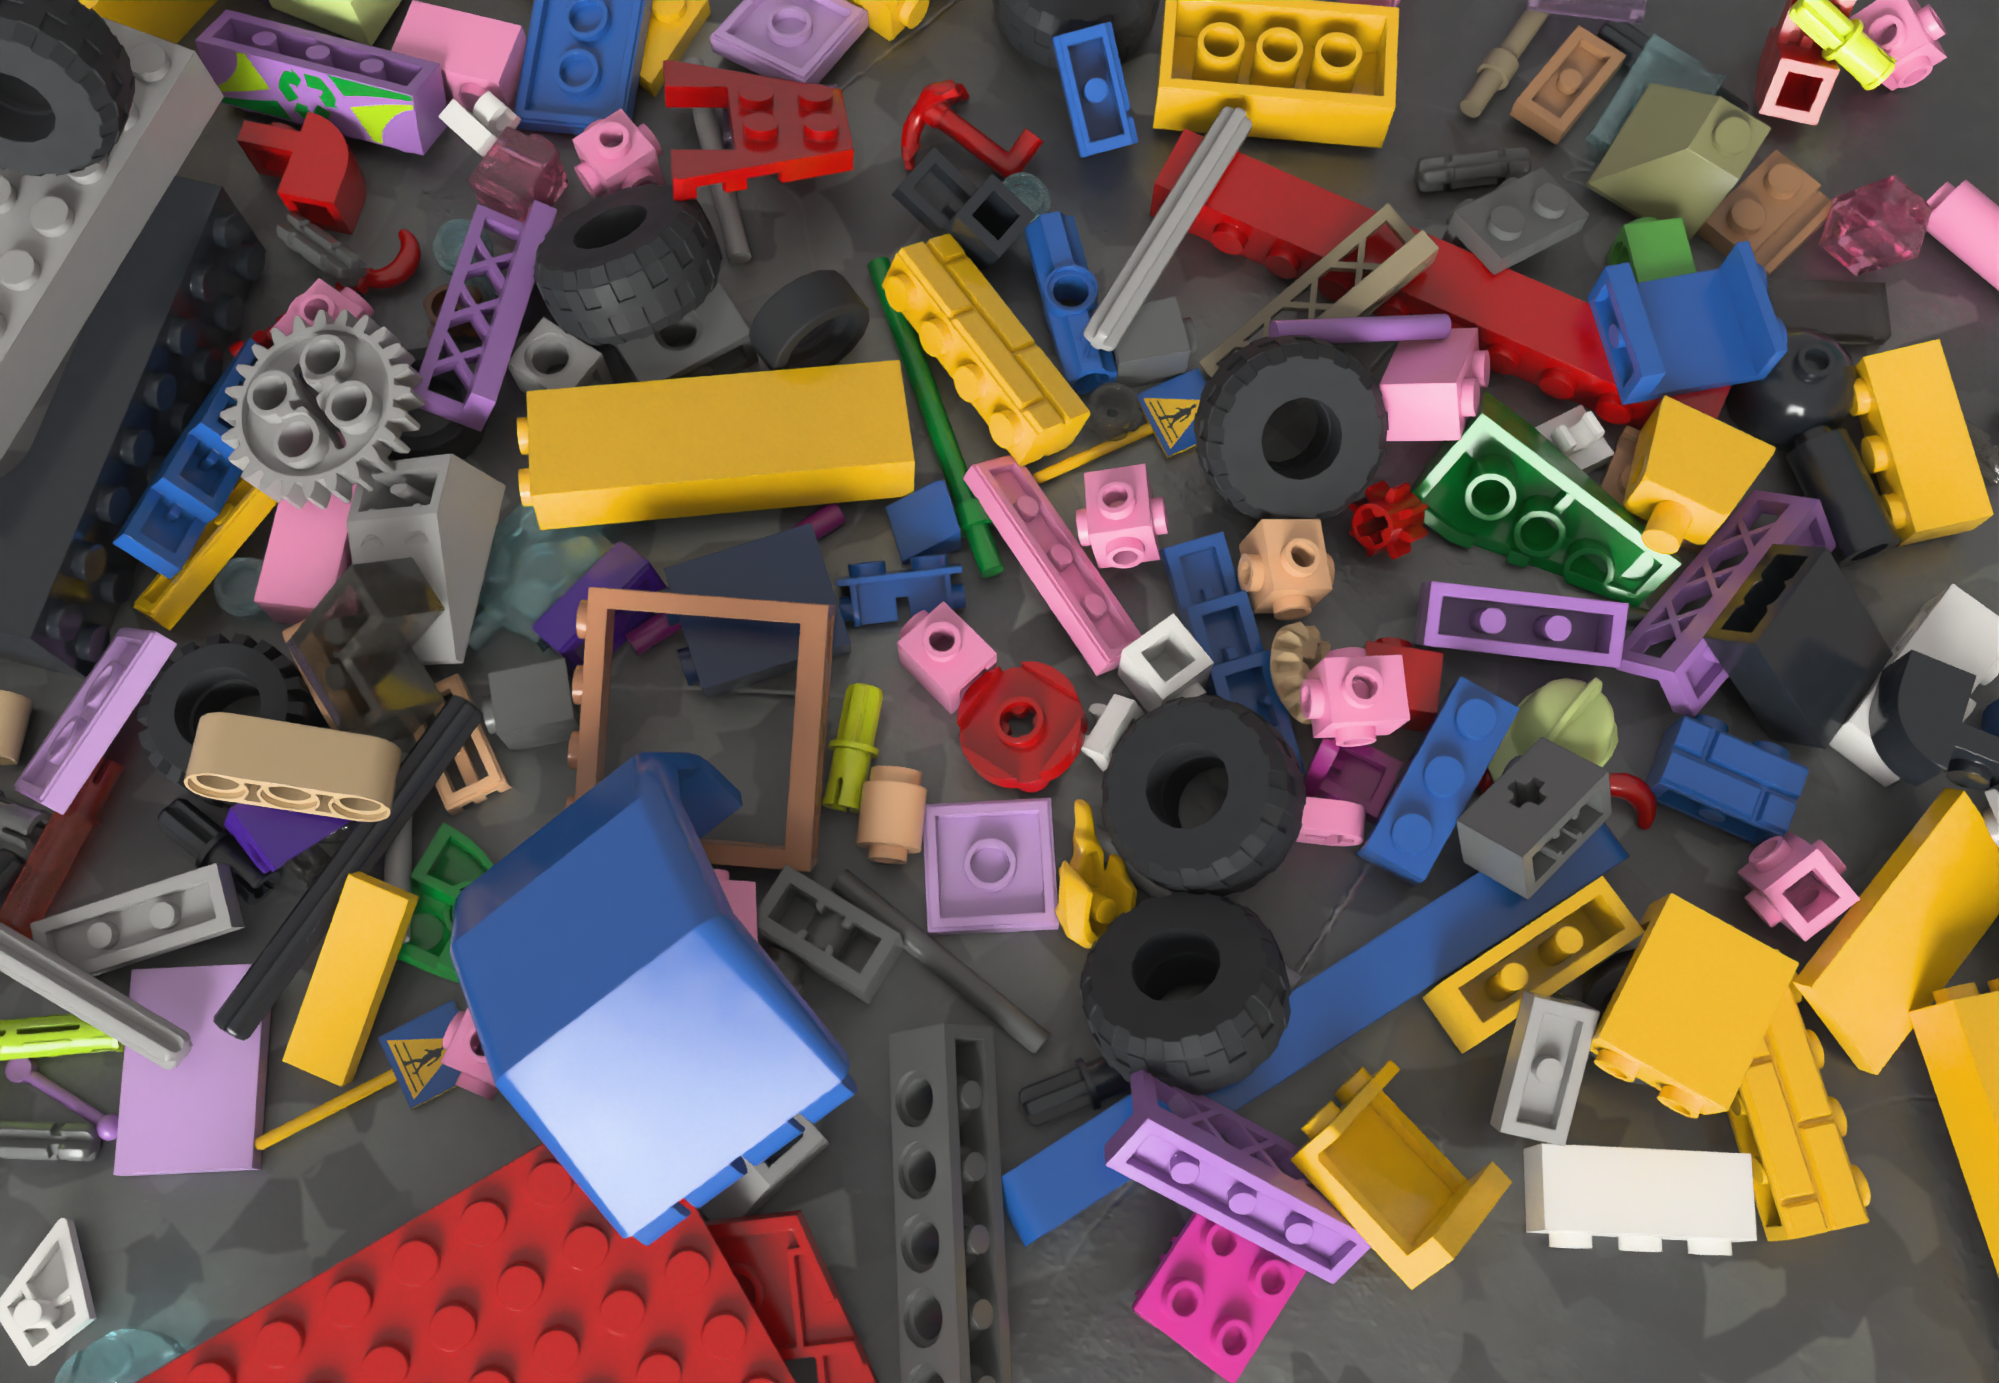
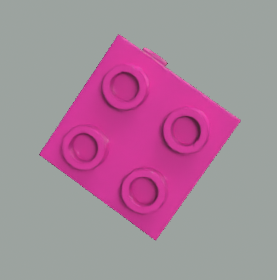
[1131,1212,1306,1383]

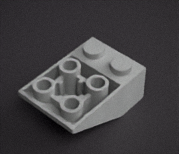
[347,453,506,667]

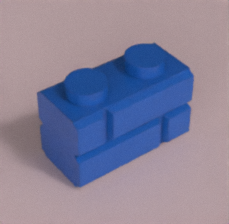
[1051,22,1138,158]
[1645,714,1809,846]

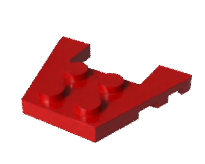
[663,60,854,201]
[705,1210,879,1383]

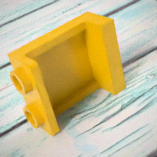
[1590,893,1799,1119]
[1290,1059,1512,1290]

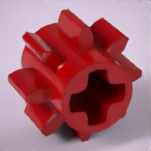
[1349,480,1428,560]

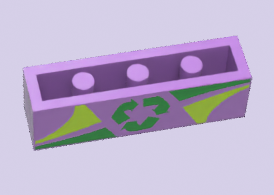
[195,9,448,155]

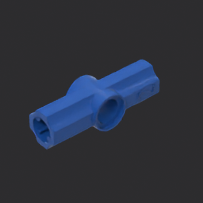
[1024,211,1117,395]

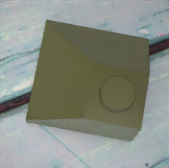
[1585,83,1771,242]

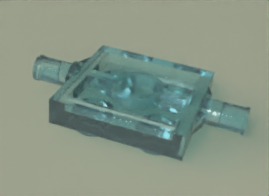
[468,503,614,653]

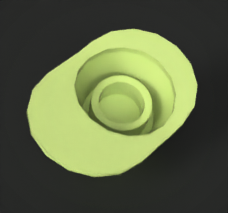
[1487,677,1618,783]

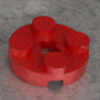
[957,661,1088,792]

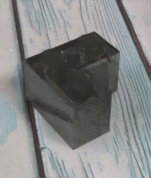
[286,557,445,741]

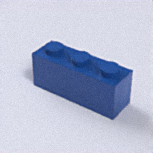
[1356,676,1520,887]

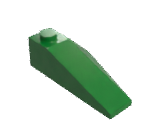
[1410,390,1682,607]

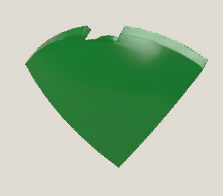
[397,822,494,984]

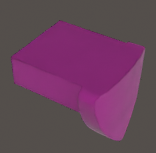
[1303,737,1404,824]

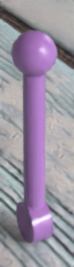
[5,1058,119,1141]

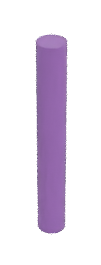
[1269,314,1451,344]

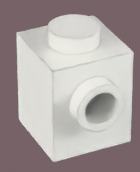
[1117,613,1214,712]

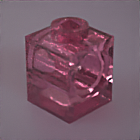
[468,126,569,223]
[1819,175,1933,277]

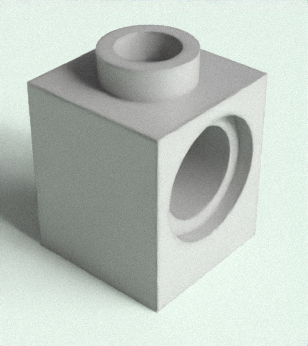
[508,317,613,394]

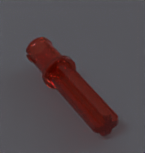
[0,757,127,939]

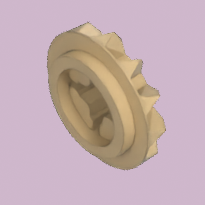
[1270,621,1331,724]

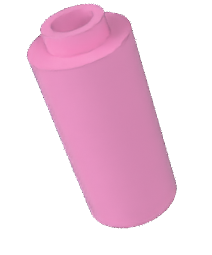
[1920,180,1999,291]

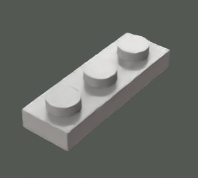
[30,863,245,976]

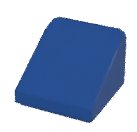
[886,479,961,565]

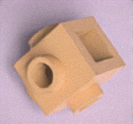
[1238,519,1335,620]

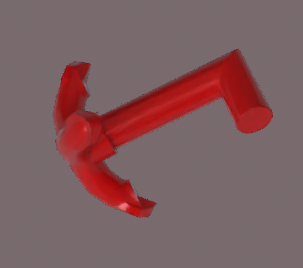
[901,80,1044,185]

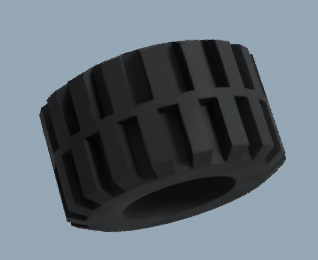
[137,633,328,808]

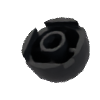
[1725,327,1857,453]

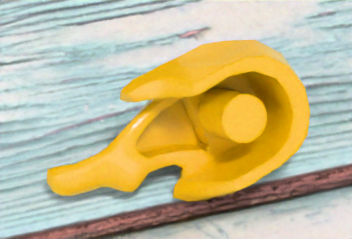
[1054,799,1137,949]

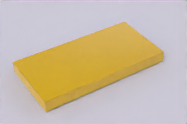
[1793,788,1999,1075]

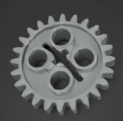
[220,309,425,509]

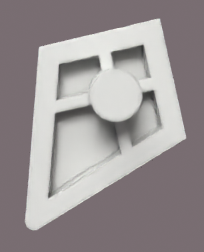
[0,1218,97,1366]

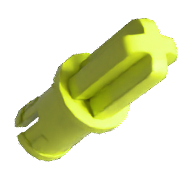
[1789,0,1897,91]
[821,683,884,813]

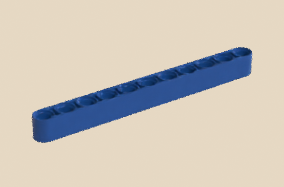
[1002,822,1630,1247]

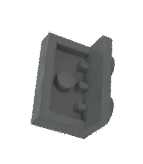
[1442,167,1590,275]

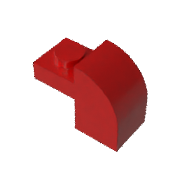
[1754,0,1856,126]
[236,112,367,235]

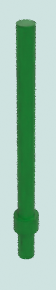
[867,257,1004,578]

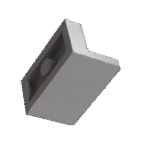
[1490,991,1600,1146]

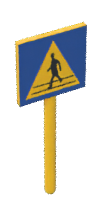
[1033,367,1206,484]
[255,1000,461,1150]

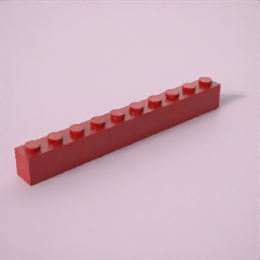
[1150,128,1732,431]

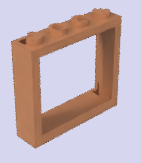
[564,587,836,872]

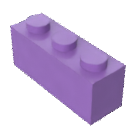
[1414,581,1629,668]

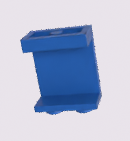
[1587,241,1788,405]

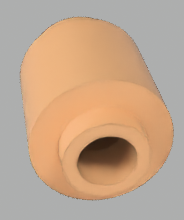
[856,766,927,864]

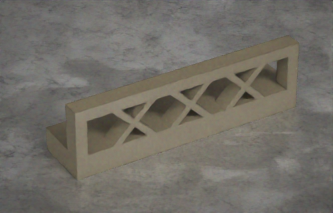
[1199,203,1439,378]

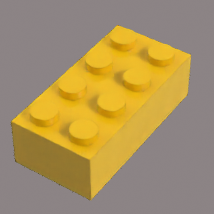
[1153,0,1399,148]

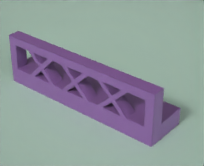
[413,199,557,432]
[1616,490,1836,717]
[1104,1070,1371,1284]

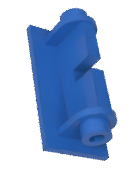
[836,553,966,627]

